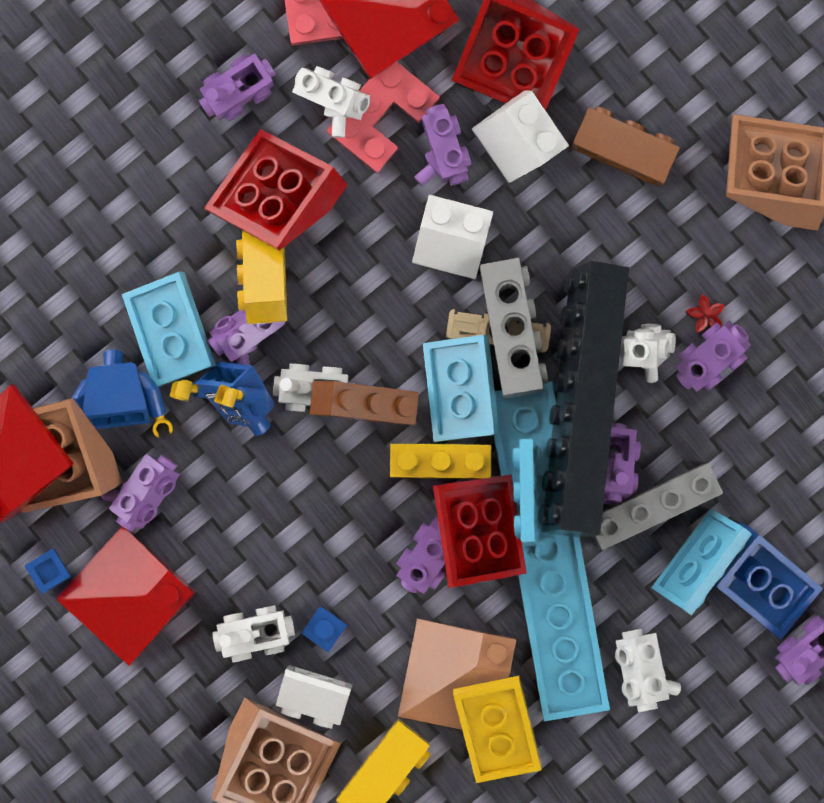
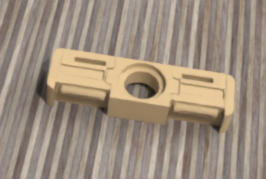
[446,309,551,353]

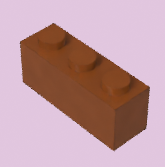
[571,107,680,188]
[310,381,419,425]

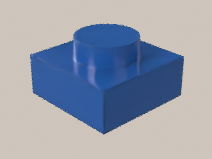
[25,548,72,594]
[301,606,348,652]

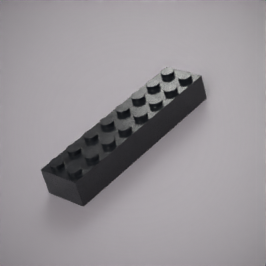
[538,261,629,538]

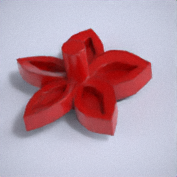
[685,294,725,334]

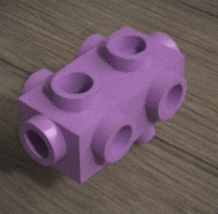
[199,54,276,122]
[414,104,472,187]
[207,311,285,365]
[675,320,751,392]
[603,423,641,505]
[101,454,180,532]
[396,516,446,594]
[774,615,824,685]

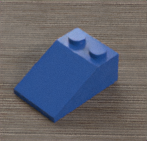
[714,522,823,639]

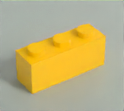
[236,231,287,324]
[390,444,491,479]
[336,718,431,803]

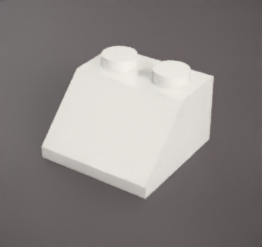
[471,90,569,183]
[412,195,493,280]
[276,665,353,729]

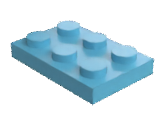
[122,272,216,387]
[423,335,499,442]
[513,439,539,546]
[651,508,752,616]

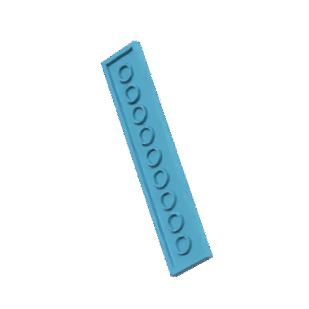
[494,381,610,721]

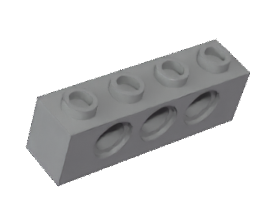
[480,258,548,400]
[592,463,723,550]

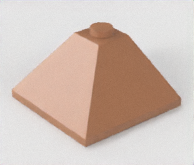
[726,114,824,231]
[22,398,123,513]
[398,618,516,730]
[212,697,341,803]

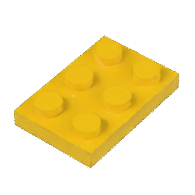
[453,676,542,783]

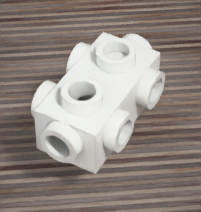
[292,66,370,138]
[620,324,676,383]
[273,364,354,412]
[213,605,295,662]
[615,629,681,712]

